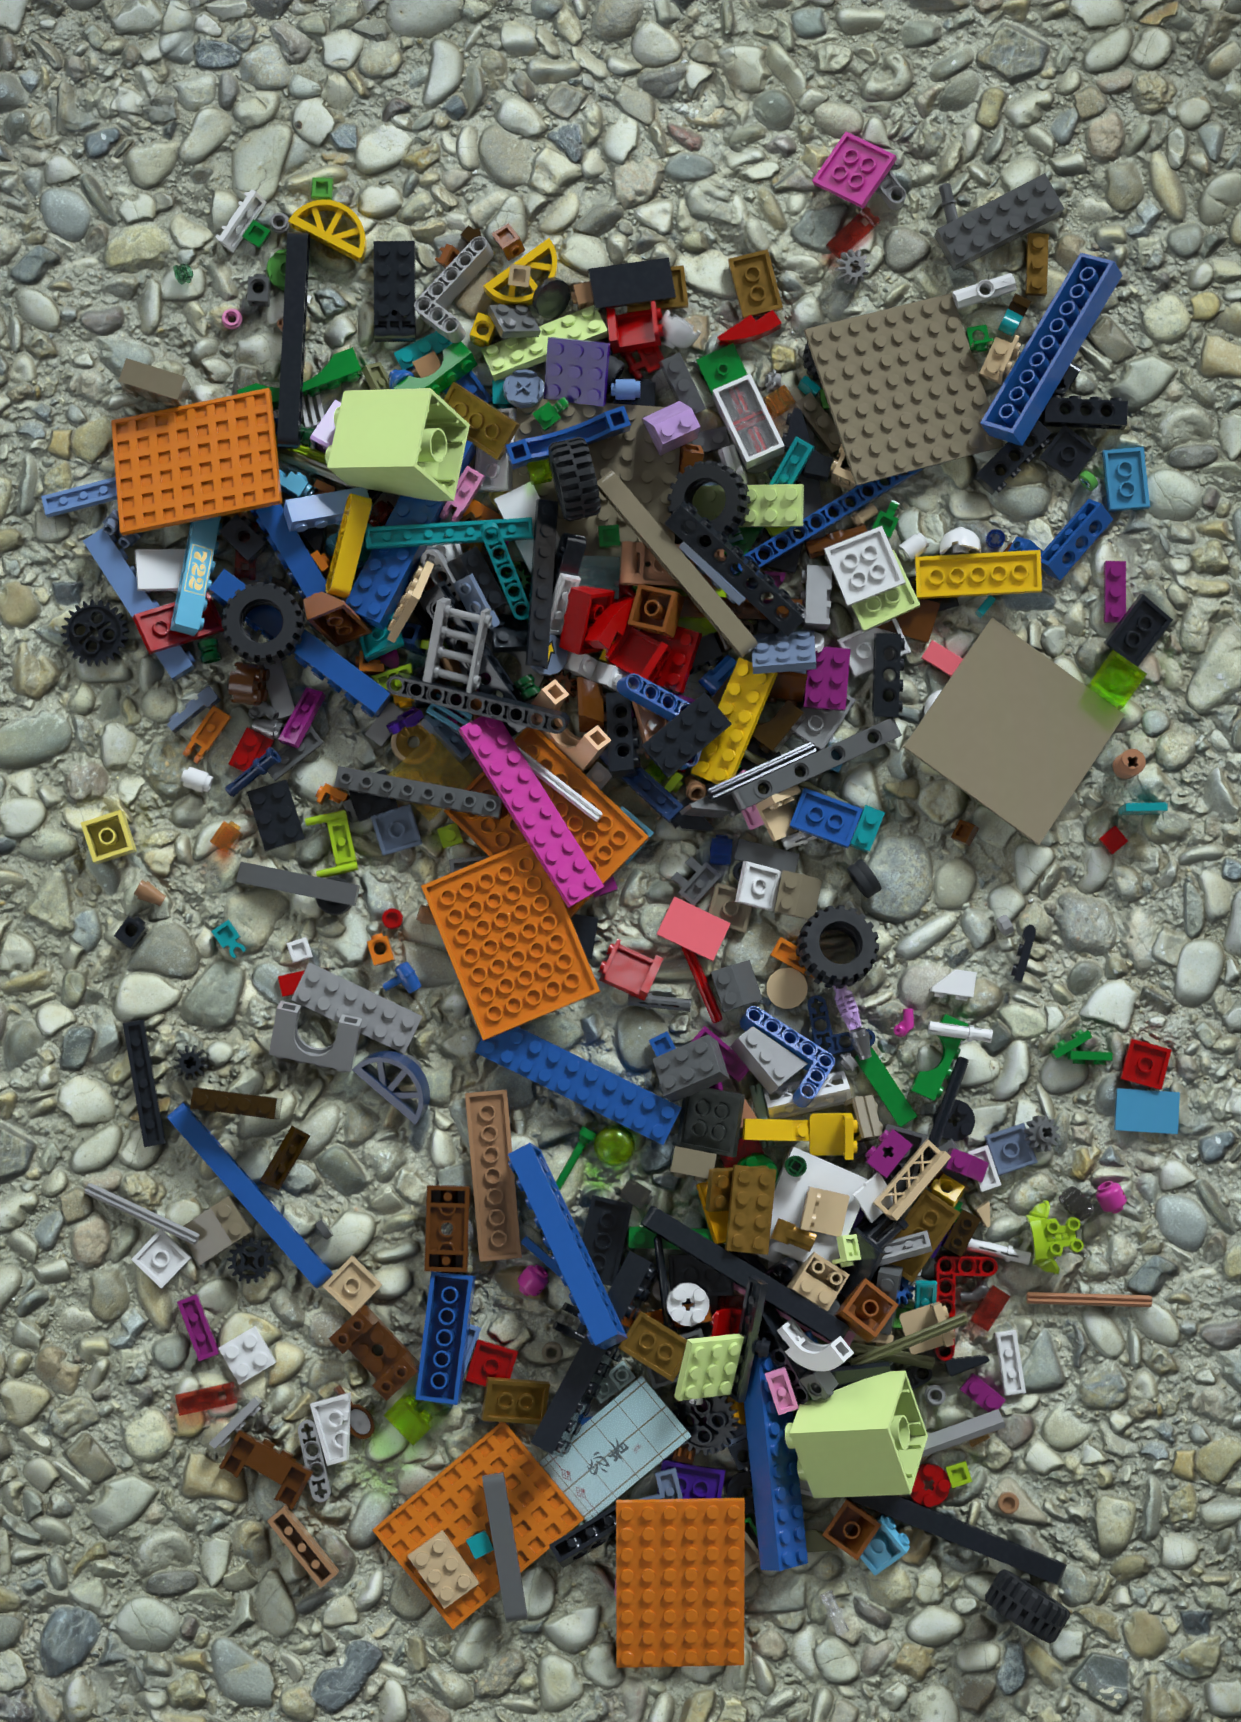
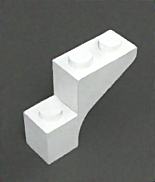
[563,651,631,692]

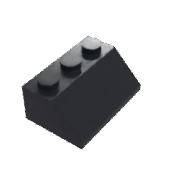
[438,547,508,612]

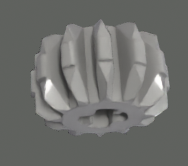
[835,249,870,285]

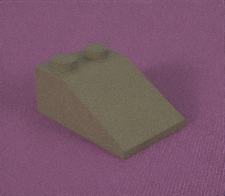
[183,1196,253,1265]

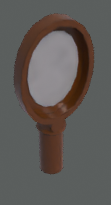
[333,1385,375,1439]

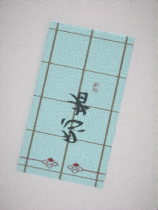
[539,1376,691,1521]

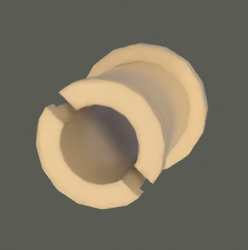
[851,503,878,527]

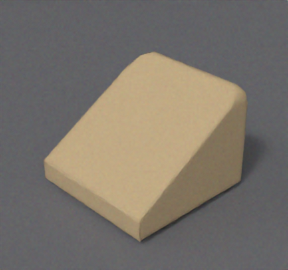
[974,1201,990,1228]

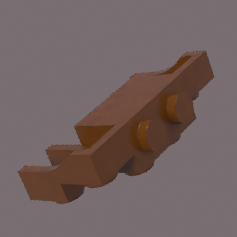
[219,1430,314,1510]

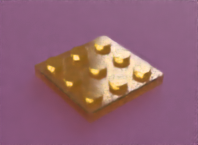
[388,733,475,822]

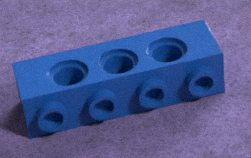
[1041,499,1113,581]

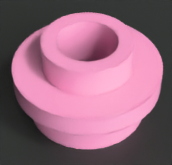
[222,309,243,330]

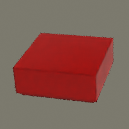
[1099,825,1128,855]

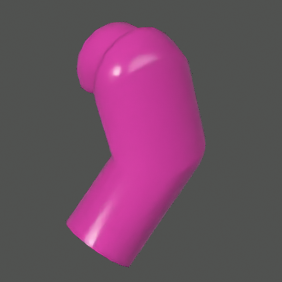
[893,1008,914,1037]

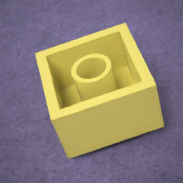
[81,810,137,864]

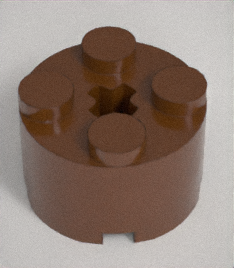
[228,662,270,706]

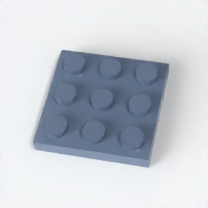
[752,629,816,674]

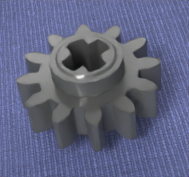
[1023,1115,1061,1152]

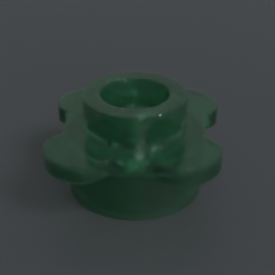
[173,263,193,285]

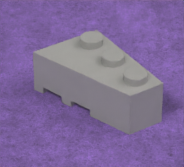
[800,565,832,631]
[730,1027,808,1095]

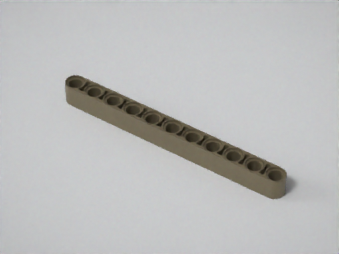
[597,470,758,658]

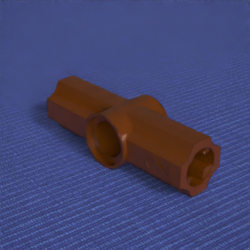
[805,525,867,559]

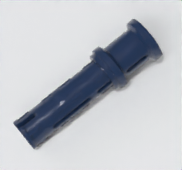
[225,747,281,797]

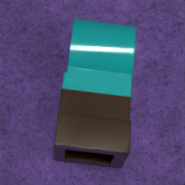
[998,293,1032,337]

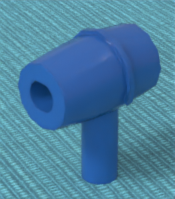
[382,962,421,993]

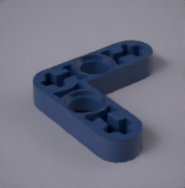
[807,995,875,1054]

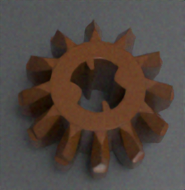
[543,669,578,704]

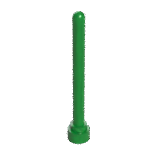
[556,1126,597,1190]

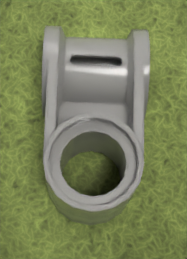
[876,170,906,210]

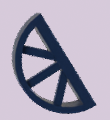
[352,1051,430,1125]

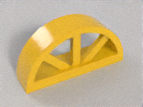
[288,200,367,264]
[483,238,558,306]

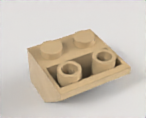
[787,1252,849,1311]

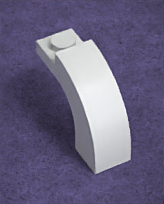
[777,1318,854,1371]

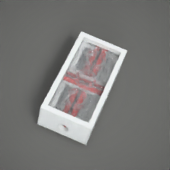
[712,374,785,470]

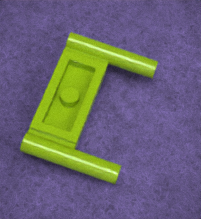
[305,810,359,878]

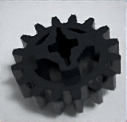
[227,1237,274,1284]

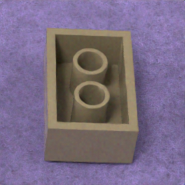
[118,358,191,408]

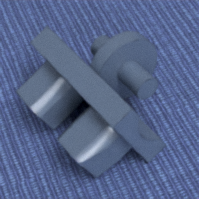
[102,509,144,549]

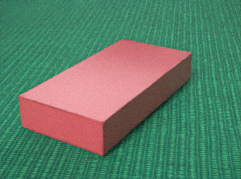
[921,640,963,677]

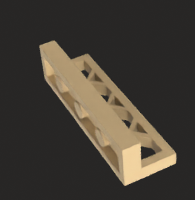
[873,1139,951,1221]

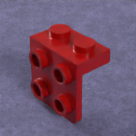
[710,1307,742,1337]

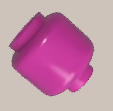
[1095,1181,1127,1214]
[517,1264,549,1296]

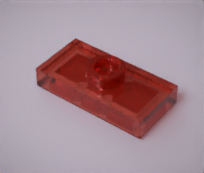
[970,1285,1011,1332]

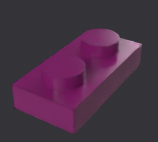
[959,1373,1006,1413]

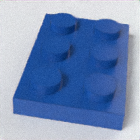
[789,788,863,849]

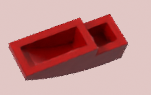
[716,310,782,346]
[585,597,635,649]

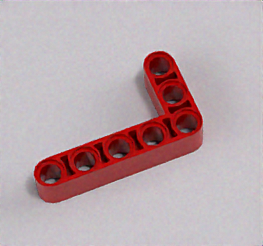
[933,1255,998,1361]

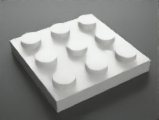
[824,526,906,607]

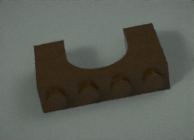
[711,672,806,756]
[190,1087,283,1119]

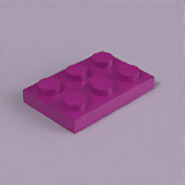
[804,647,851,711]

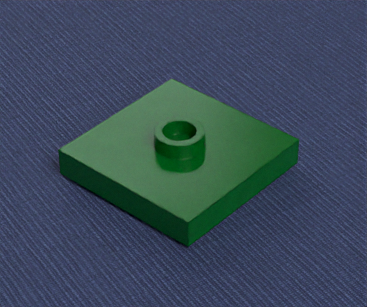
[696,343,748,396]

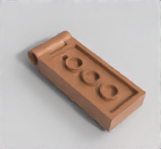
[620,541,724,591]

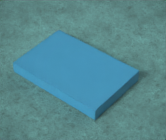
[1102,447,1150,512]
[1114,1088,1180,1134]

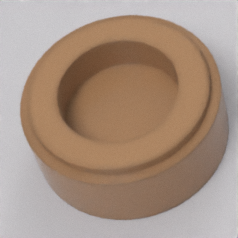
[997,1492,1019,1514]

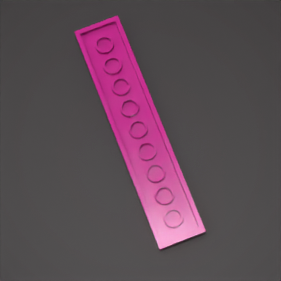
[458,716,604,908]

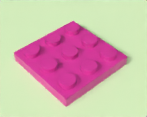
[812,132,897,209]

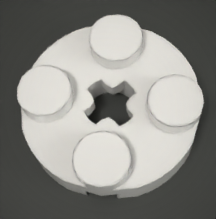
[666,1282,709,1326]

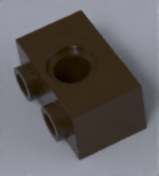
[941,1209,981,1257]

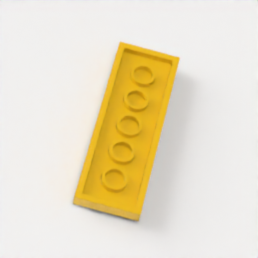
[915,550,1042,599]
[691,657,778,784]

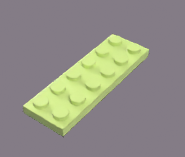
[481,305,609,381]
[692,484,804,527]

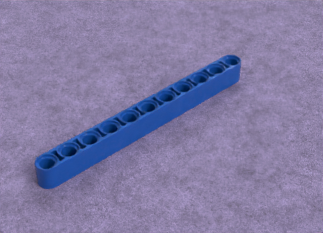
[735,468,925,572]
[167,1103,334,1289]

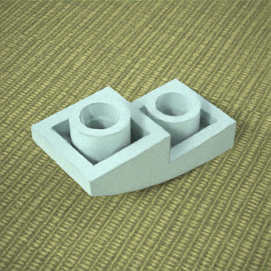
[595,1361,636,1404]

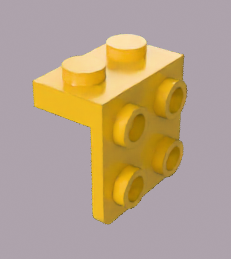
[809,1113,858,1160]

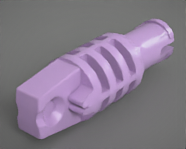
[833,985,862,1031]

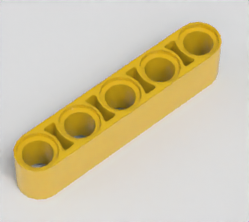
[325,493,372,598]

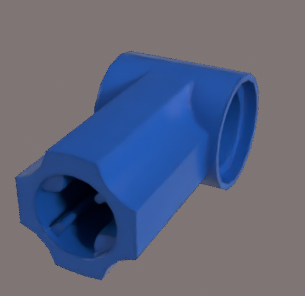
[698,655,737,696]

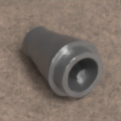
[252,718,285,740]
[849,1027,872,1060]

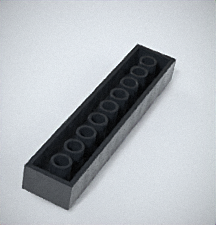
[530,1251,658,1457]

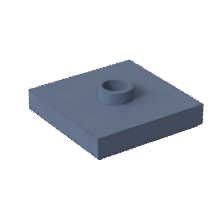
[370,804,422,856]
[984,1123,1038,1176]

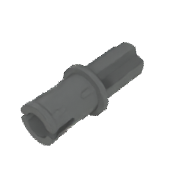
[939,183,958,223]

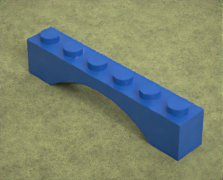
[506,406,631,470]

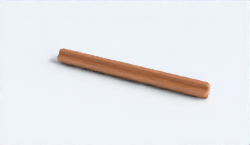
[1026,1292,1152,1307]

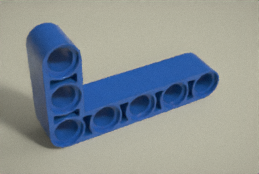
[616,674,703,770]
[740,1006,835,1108]

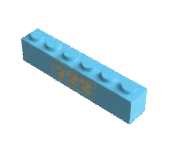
[170,516,222,636]

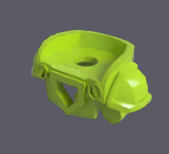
[1025,1200,1084,1274]

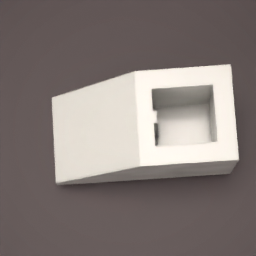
[930,969,977,1001]

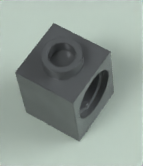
[247,274,271,307]
[800,1369,839,1401]

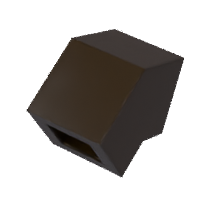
[460,225,481,244]

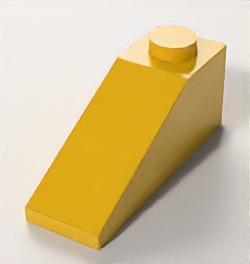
[743,1118,810,1141]

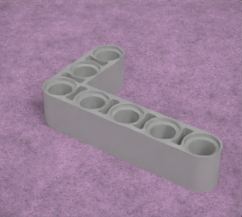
[414,236,494,343]

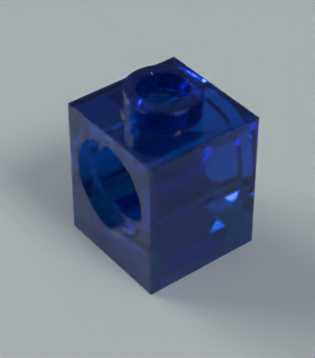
[709,835,733,866]

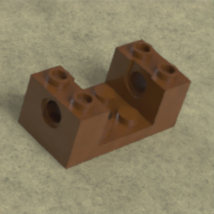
[424,1185,471,1272]
[329,1304,420,1401]

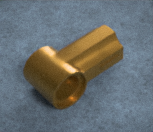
[771,1218,816,1252]

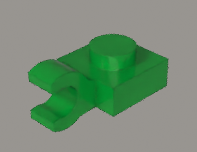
[532,397,569,431]
[871,500,899,539]

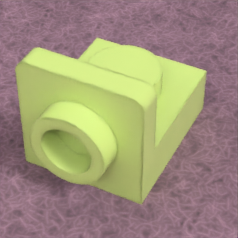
[832,1234,861,1268]

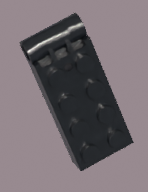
[373,241,416,342]

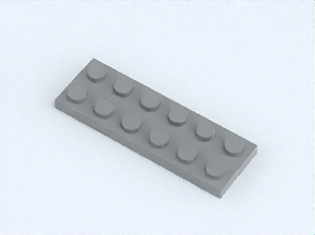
[291,962,423,1054]

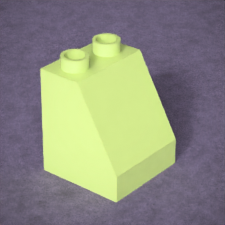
[325,388,470,501]
[785,1371,928,1498]

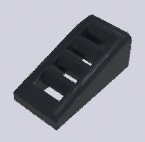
[943,1355,990,1376]

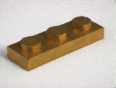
[1025,233,1049,296]

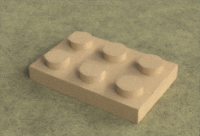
[408,1530,479,1609]

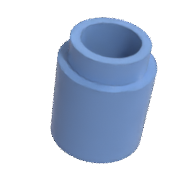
[611,379,640,400]

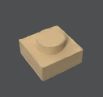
[508,264,531,287]

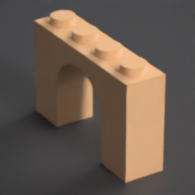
[531,679,612,772]

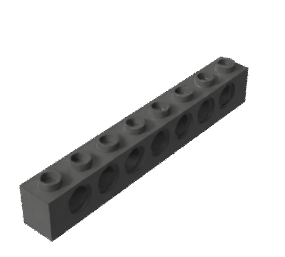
[334,766,504,820]

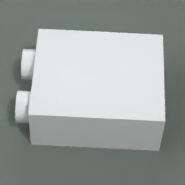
[756,1146,868,1268]

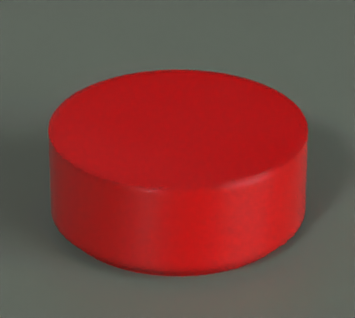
[382,908,403,929]

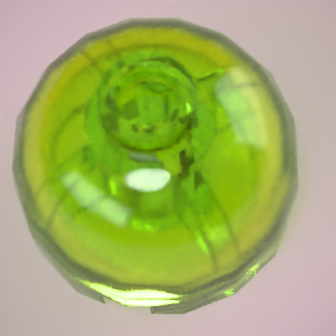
[594,1125,635,1166]

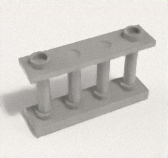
[422,597,492,693]

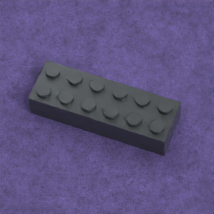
[934,173,1065,272]

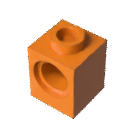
[367,933,395,966]

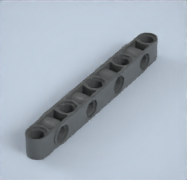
[730,717,902,811]

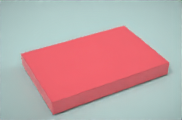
[656,896,731,961]

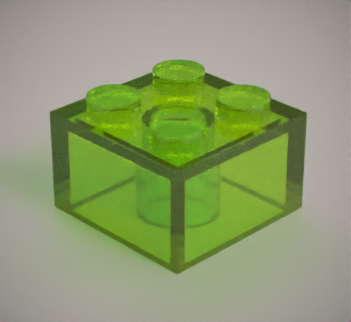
[1086,650,1147,710]
[383,1393,434,1446]

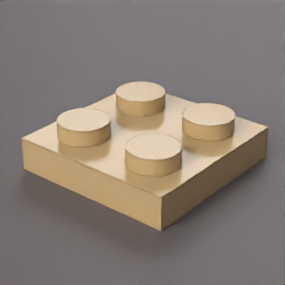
[323,1255,383,1315]

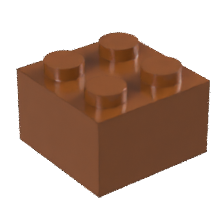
[628,584,685,638]

